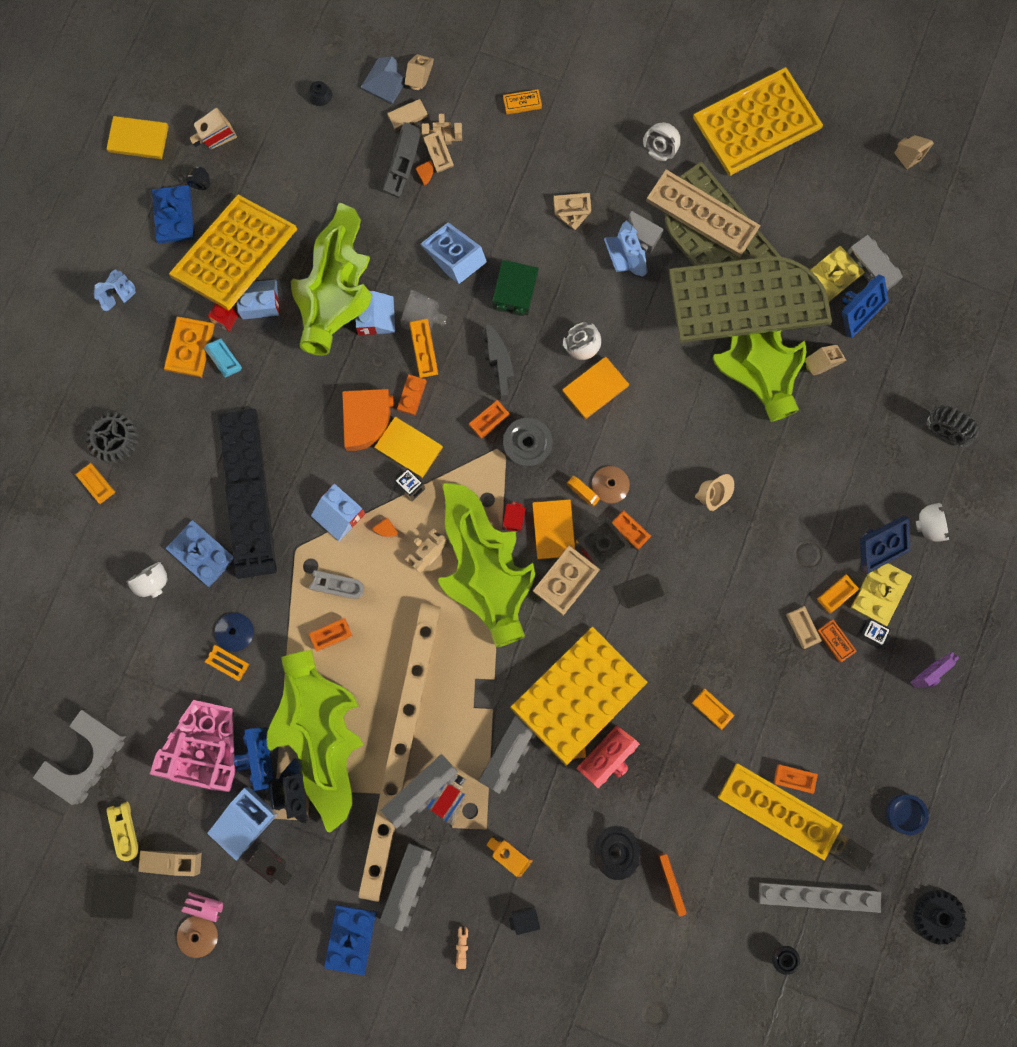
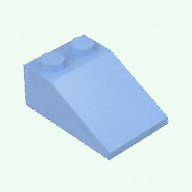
[421,222,487,284]

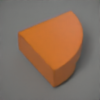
[415,160,434,186]
[372,518,399,537]

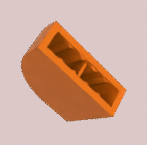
[343,389,394,451]

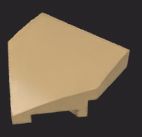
[553,193,591,230]

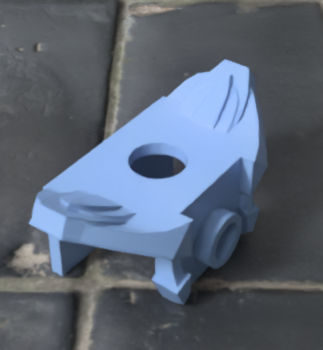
[604,220,648,277]
[93,269,136,311]

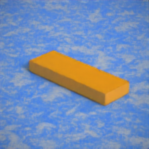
[409,319,438,378]

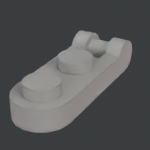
[309,570,364,599]

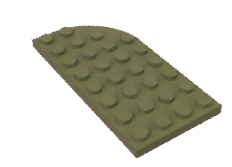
[664,162,781,266]
[669,256,832,343]

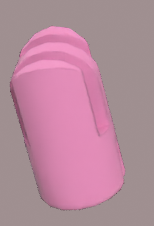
[181,892,223,922]

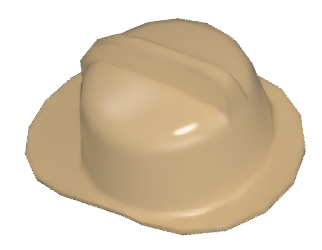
[695,474,734,511]

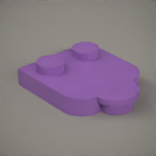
[910,652,959,688]

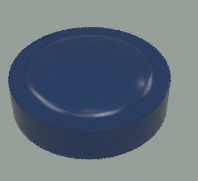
[886,794,929,835]

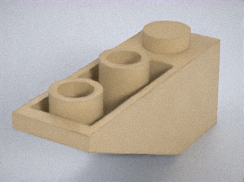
[139,850,202,876]

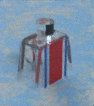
[425,774,467,826]

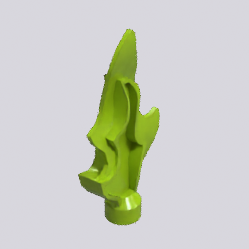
[291,203,373,356]
[712,330,807,422]
[438,483,535,648]
[267,650,364,832]

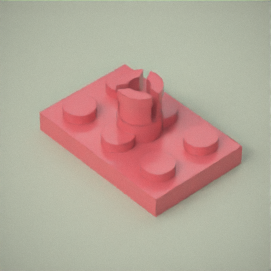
[576,725,640,788]

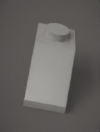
[628,211,663,254]

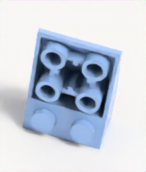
[207,787,278,861]

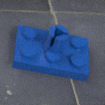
[152,185,195,244]
[841,274,889,338]
[234,728,274,791]
[324,905,376,976]

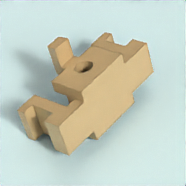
[422,114,462,145]
[405,528,448,573]

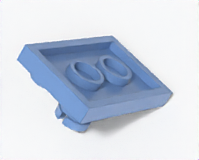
[166,520,234,587]

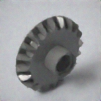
[503,418,553,467]

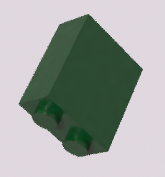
[492,260,539,316]

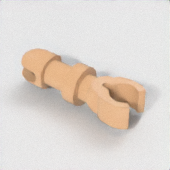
[456,927,468,969]

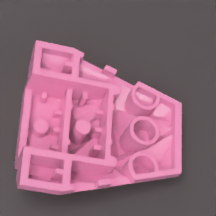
[150,700,235,792]

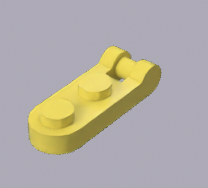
[107,802,138,861]

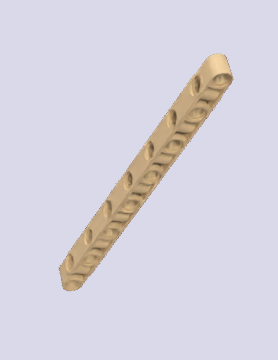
[359,603,441,902]

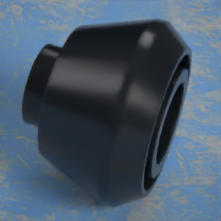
[308,81,332,106]
[185,166,210,190]
[772,946,800,975]

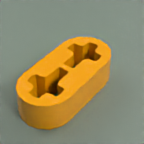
[567,476,600,507]

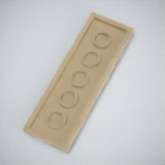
[646,170,761,257]

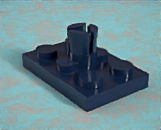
[860,516,911,574]

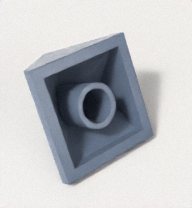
[361,56,406,105]

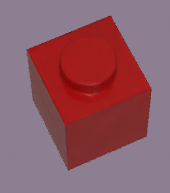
[208,303,238,332]
[503,502,526,533]

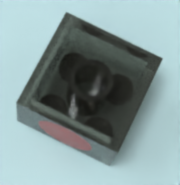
[575,516,631,573]

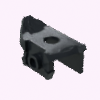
[268,758,308,823]

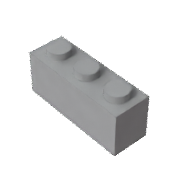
[847,235,903,291]

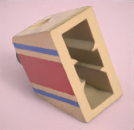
[190,108,237,149]

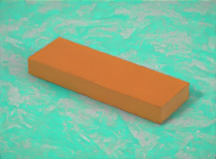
[657,852,687,917]

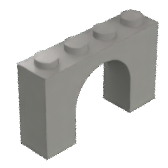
[33,710,126,805]

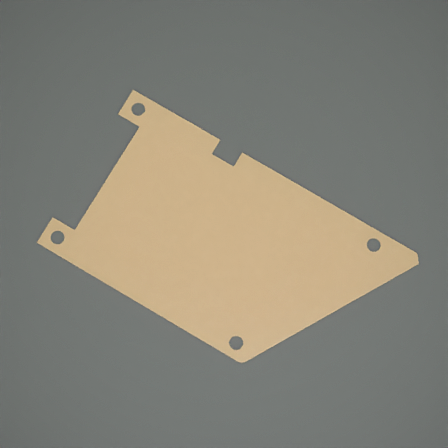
[274,449,506,830]

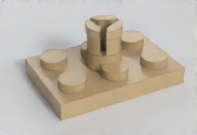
[533,545,600,616]

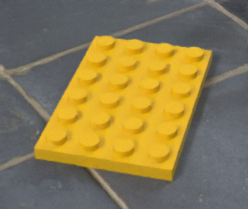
[693,67,823,176]
[169,195,297,311]
[510,626,648,766]

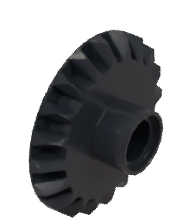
[594,826,642,880]
[913,890,967,945]

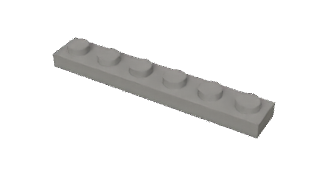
[759,882,881,913]

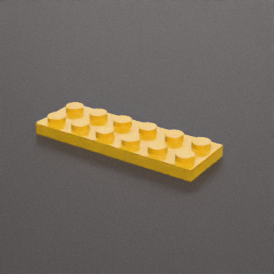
[718,763,843,861]

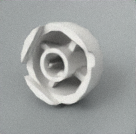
[643,122,680,161]
[563,322,601,360]
[916,503,949,542]
[126,562,167,598]

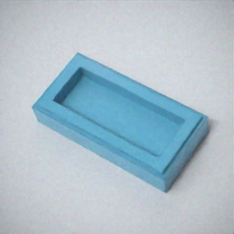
[204,339,242,377]

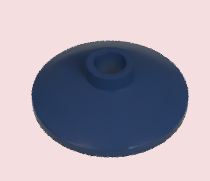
[215,613,254,652]

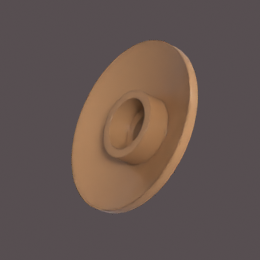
[592,466,630,504]
[177,916,218,958]

